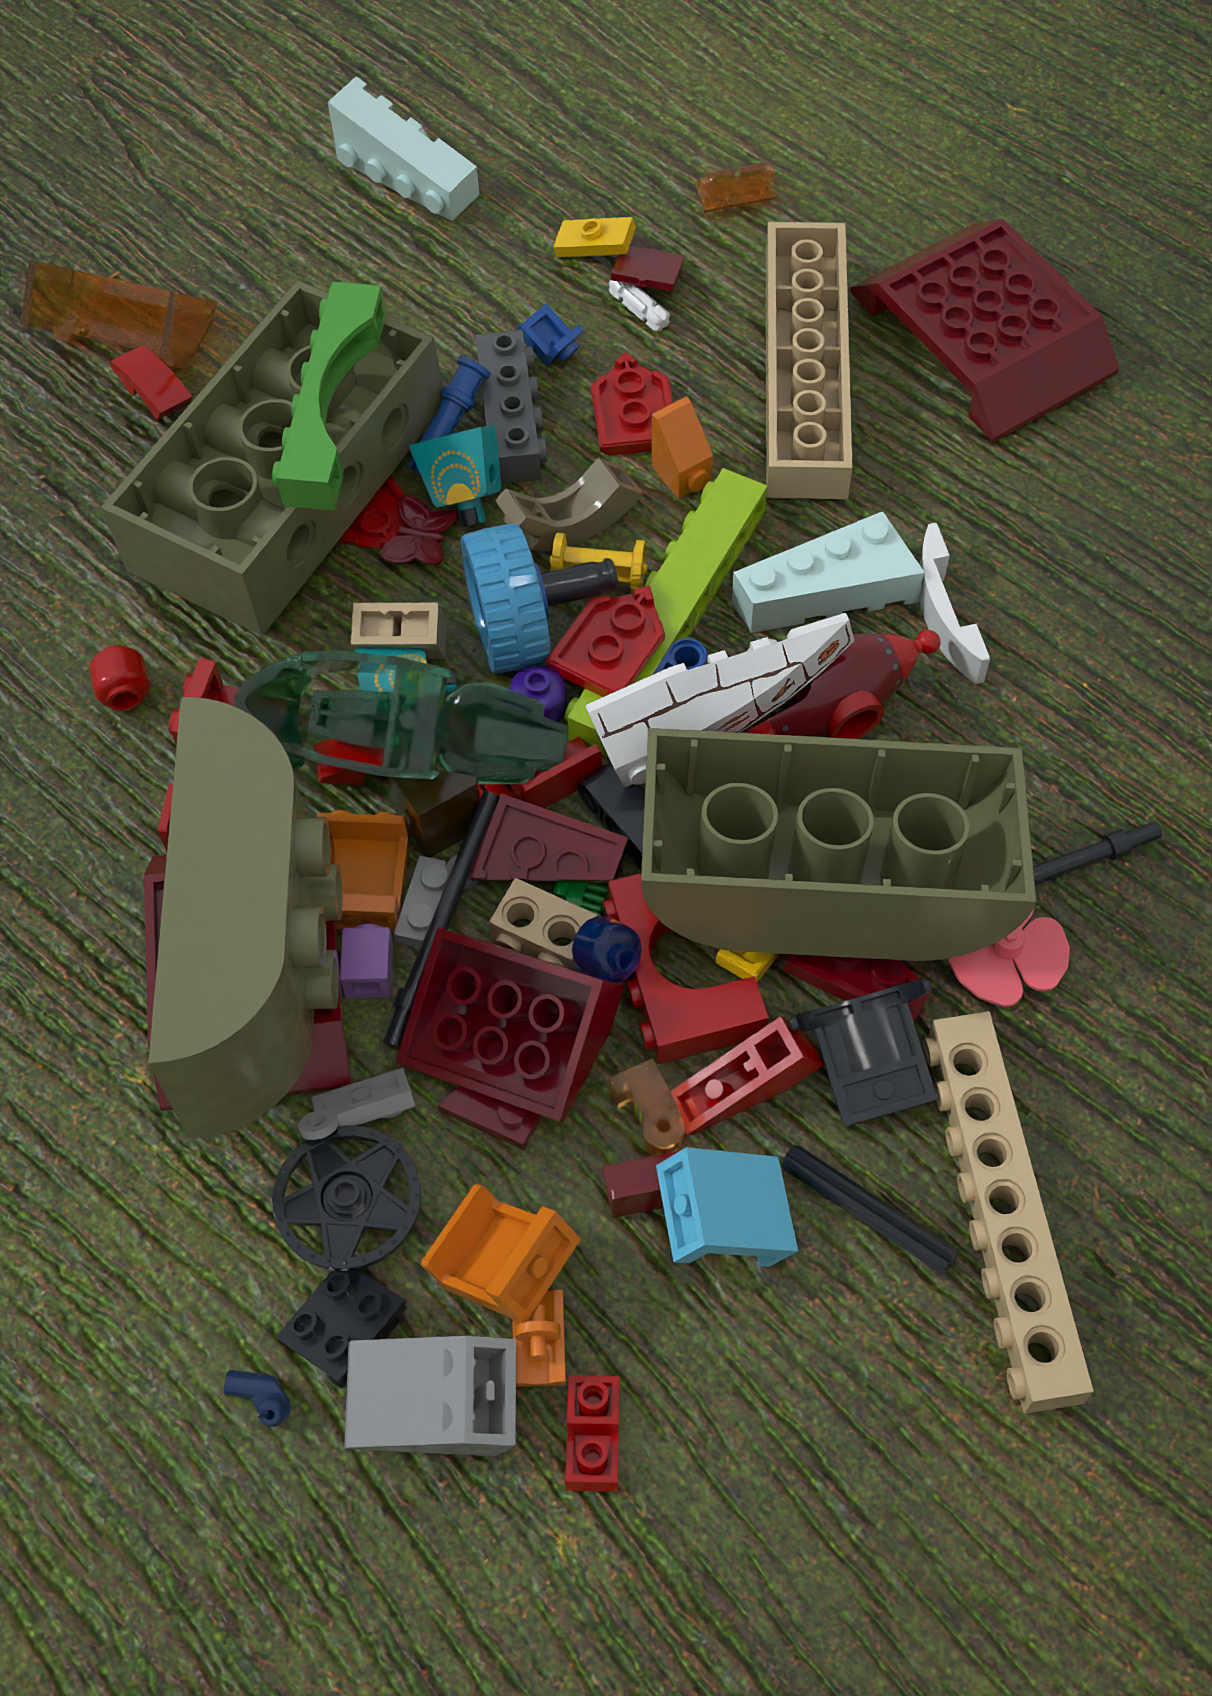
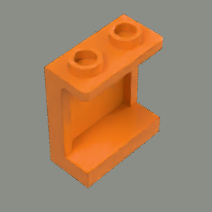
[317,810,410,932]
[421,1184,581,1323]

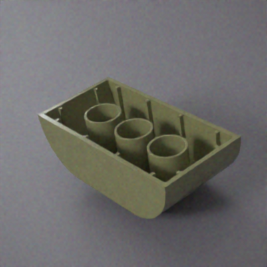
[148,697,343,1139]
[641,728,1036,961]

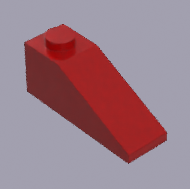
[665,1016,824,1136]

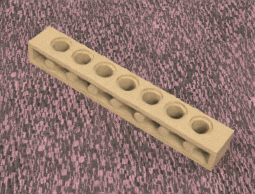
[923,1011,1094,1414]

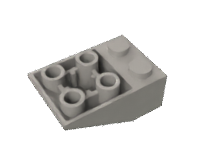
[344,1336,516,1456]

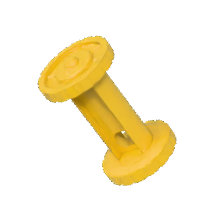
[550,533,647,593]

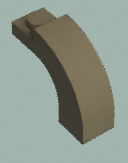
[495,457,643,551]

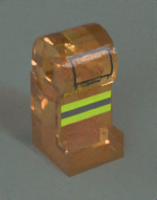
[609,1058,685,1156]

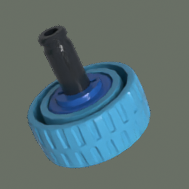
[460,524,619,674]

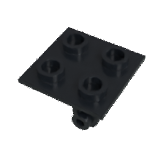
[276,1270,407,1389]

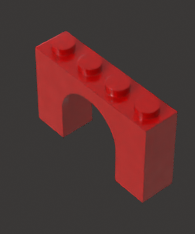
[602,873,769,1064]

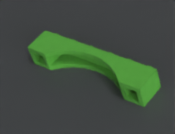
[272,281,386,511]

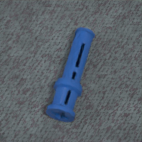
[407,356,491,475]

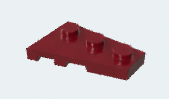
[784,954,932,1025]

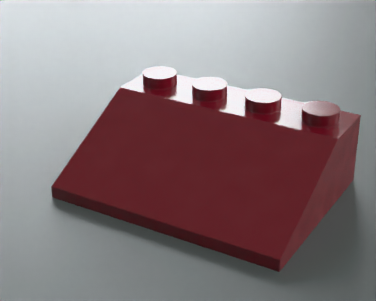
[395,927,624,1122]

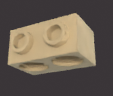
[351,603,447,659]
[489,878,598,970]

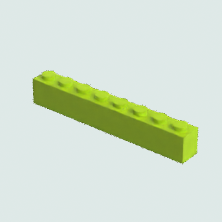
[564,468,767,758]

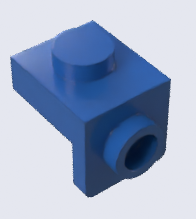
[516,303,584,367]

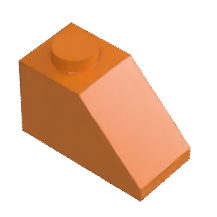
[652,396,713,499]

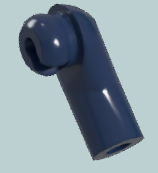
[224,1370,291,1427]

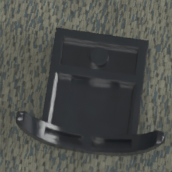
[789,978,938,1127]

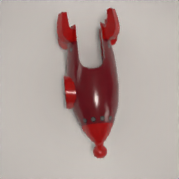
[745,629,941,739]

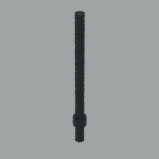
[383,791,499,1049]
[1033,821,1162,885]

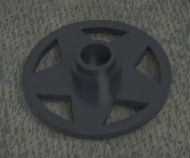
[272,1126,421,1271]

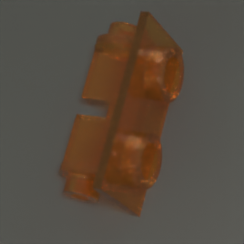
[695,162,777,213]

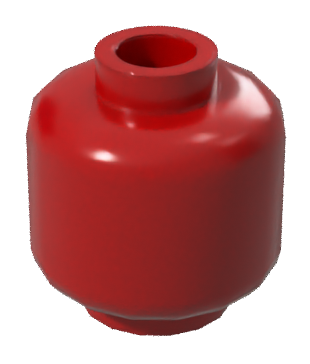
[89,645,150,711]

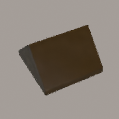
[386,761,480,858]

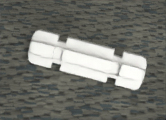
[609,280,670,332]

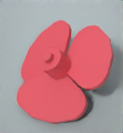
[947,908,1070,1007]

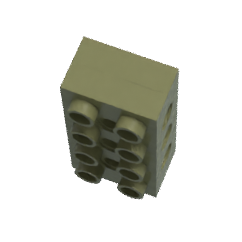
[101,280,443,636]

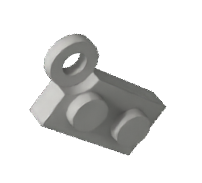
[393,855,479,948]
[298,1068,416,1140]

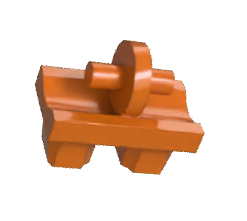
[512,1289,566,1387]

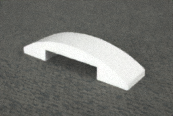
[919,523,990,684]

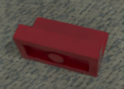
[602,1147,697,1218]

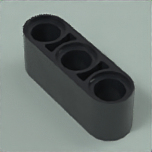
[577,761,645,871]

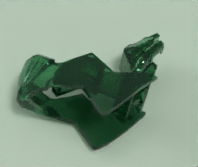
[234,651,569,785]

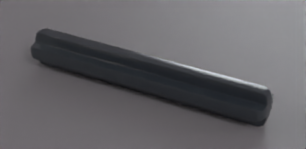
[782,1145,958,1274]

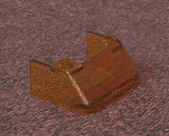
[20,260,217,368]

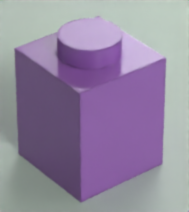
[340,924,394,999]

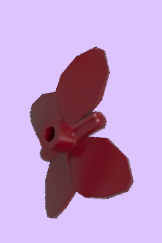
[380,494,458,566]

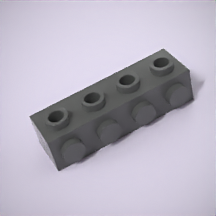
[475,330,547,484]

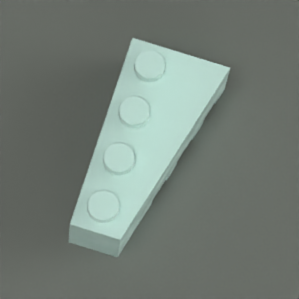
[328,76,479,221]
[732,511,925,633]

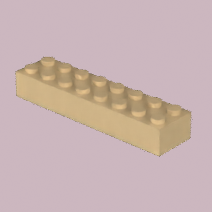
[766,222,852,499]

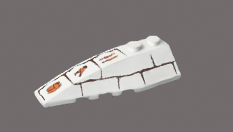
[585,613,854,787]

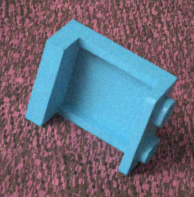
[656,1147,798,1267]

